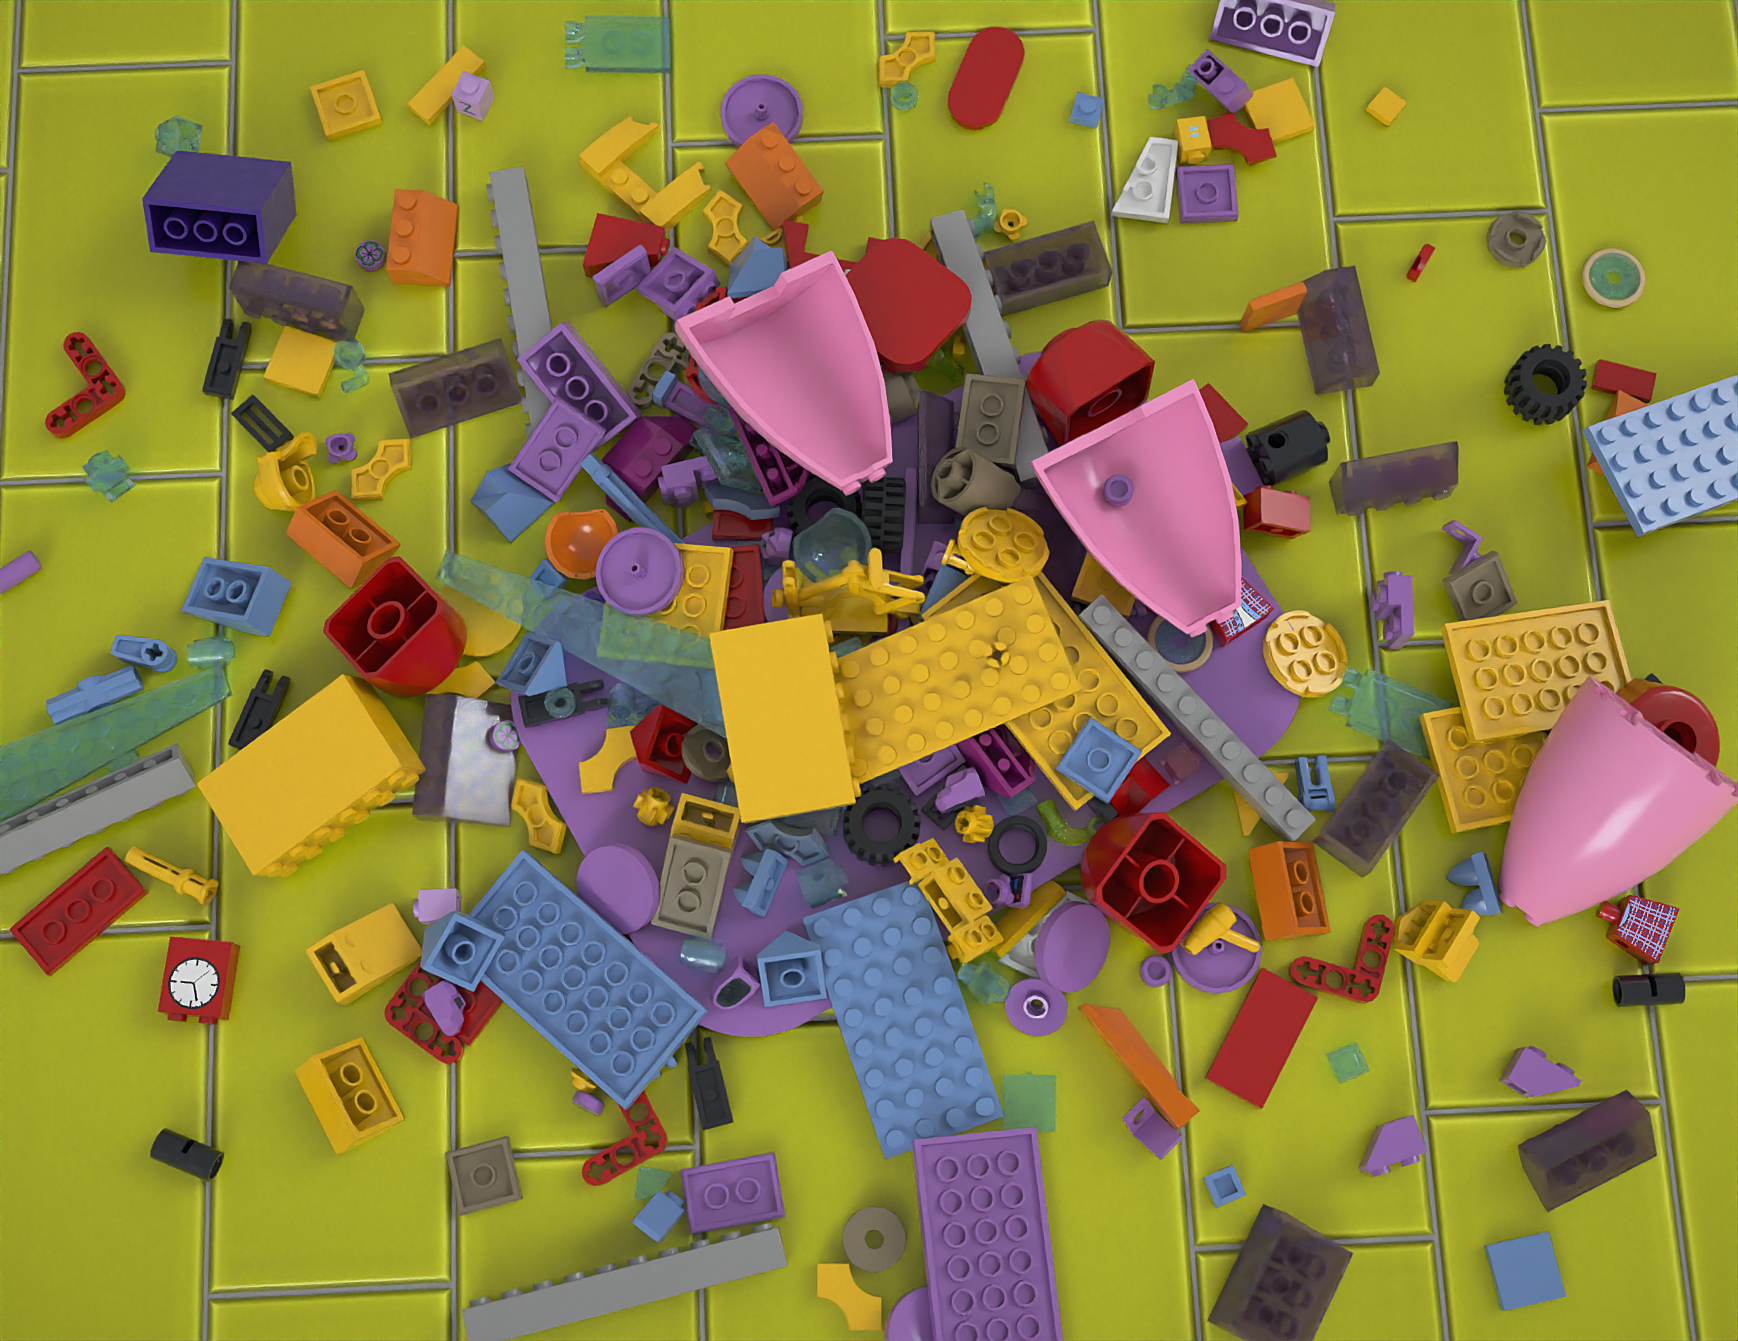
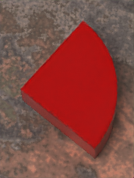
[1407,243,1435,282]

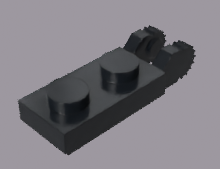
[202,318,252,400]
[228,669,291,750]
[518,679,608,728]
[685,1037,734,1131]

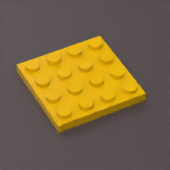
[598,543,734,670]
[1419,706,1548,834]

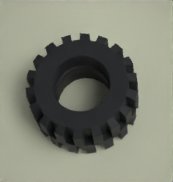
[1504,344,1587,425]
[787,474,862,554]
[860,477,906,554]
[842,784,921,867]

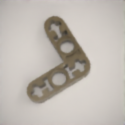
[628,332,690,410]

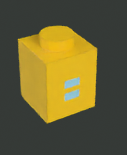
[1173,116,1212,164]

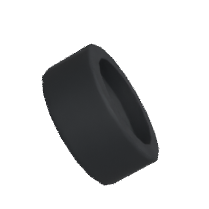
[988,816,1047,876]

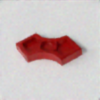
[1206,112,1277,166]

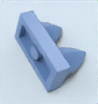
[733,848,788,918]
[1446,852,1504,916]

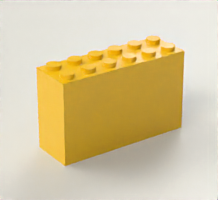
[709,613,861,824]
[196,674,426,878]

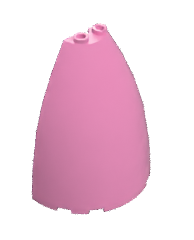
[675,250,893,496]
[1030,379,1242,638]
[1498,675,1738,927]

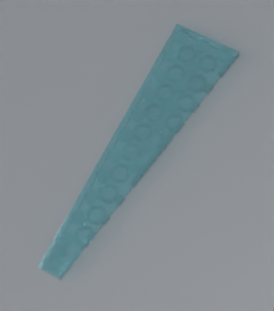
[436,550,727,739]
[0,665,233,822]

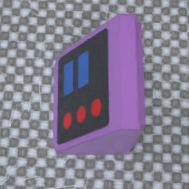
[1004,873,1033,909]

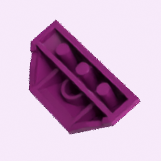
[728,407,811,507]
[602,416,705,522]
[955,724,1035,799]

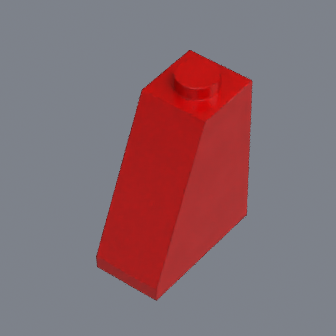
[583,213,670,278]

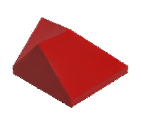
[630,705,699,784]
[1109,756,1170,817]

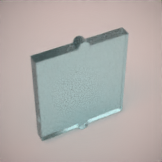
[1003,1072,1056,1132]

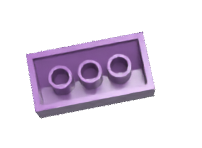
[1210,0,1336,67]
[517,321,643,453]

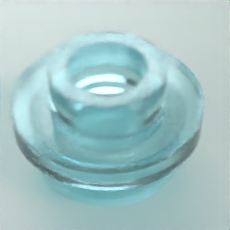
[890,82,918,111]
[545,687,576,718]

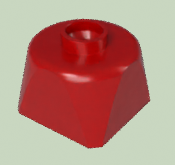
[1026,320,1155,447]
[323,556,467,698]
[1615,678,1720,767]
[1080,812,1227,953]

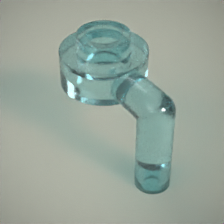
[334,338,370,393]

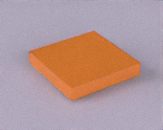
[1239,282,1307,333]

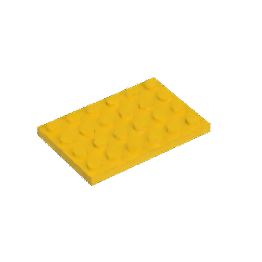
[1440,600,1632,743]

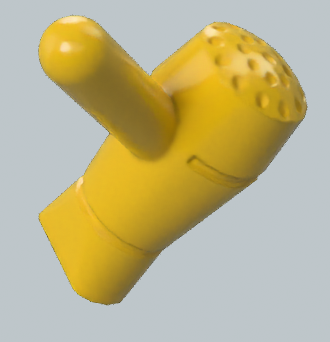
[1180,902,1260,956]

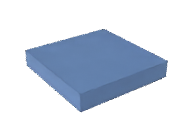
[1055,717,1142,804]
[1484,1232,1566,1311]

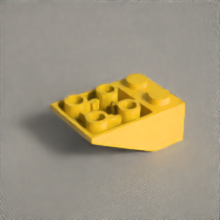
[659,793,742,884]
[305,902,422,1006]

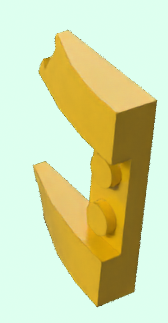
[578,116,712,234]

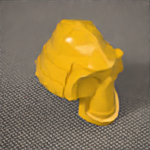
[252,432,317,511]

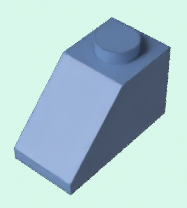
[632,1190,686,1243]

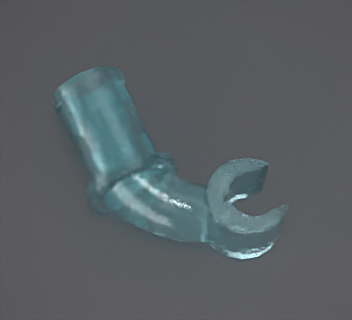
[1148,64,1198,109]
[972,183,997,240]

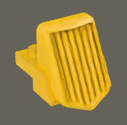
[1394,899,1481,982]

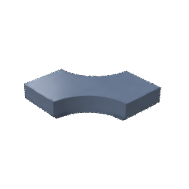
[704,483,780,520]
[745,818,831,866]

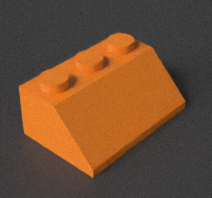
[725,122,824,231]
[386,189,459,287]
[286,490,401,589]
[1248,841,1331,941]

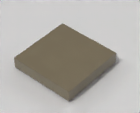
[1442,551,1518,622]
[446,1136,523,1216]

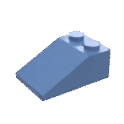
[181,557,292,637]

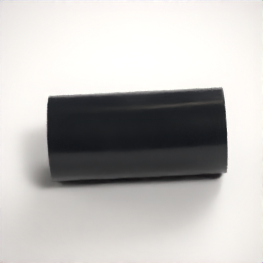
[1612,973,1686,1007]
[150,1128,224,1182]

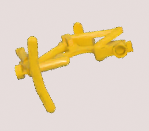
[771,548,925,620]

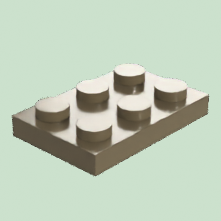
[955,373,1026,468]
[651,834,733,940]

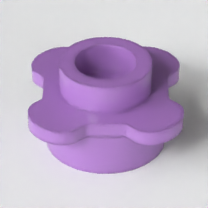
[326,433,357,464]
[983,874,1014,909]

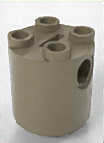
[881,364,921,425]
[931,447,1021,516]

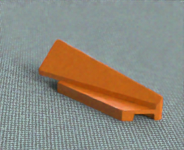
[1078,1003,1200,1130]

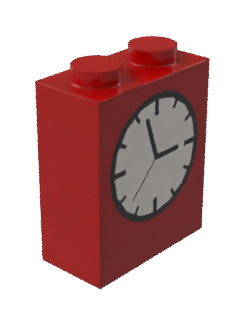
[158,936,240,1025]

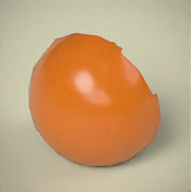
[544,509,619,580]

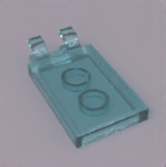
[565,16,671,73]
[693,427,763,493]
[1328,667,1453,760]

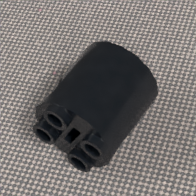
[1246,410,1330,487]

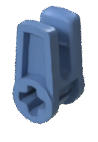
[111,635,177,673]
[1295,755,1335,813]

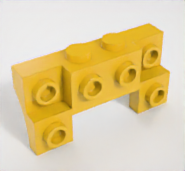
[893,838,1004,964]

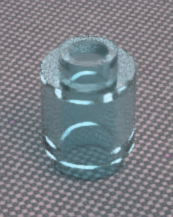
[187,635,235,669]
[680,937,728,973]

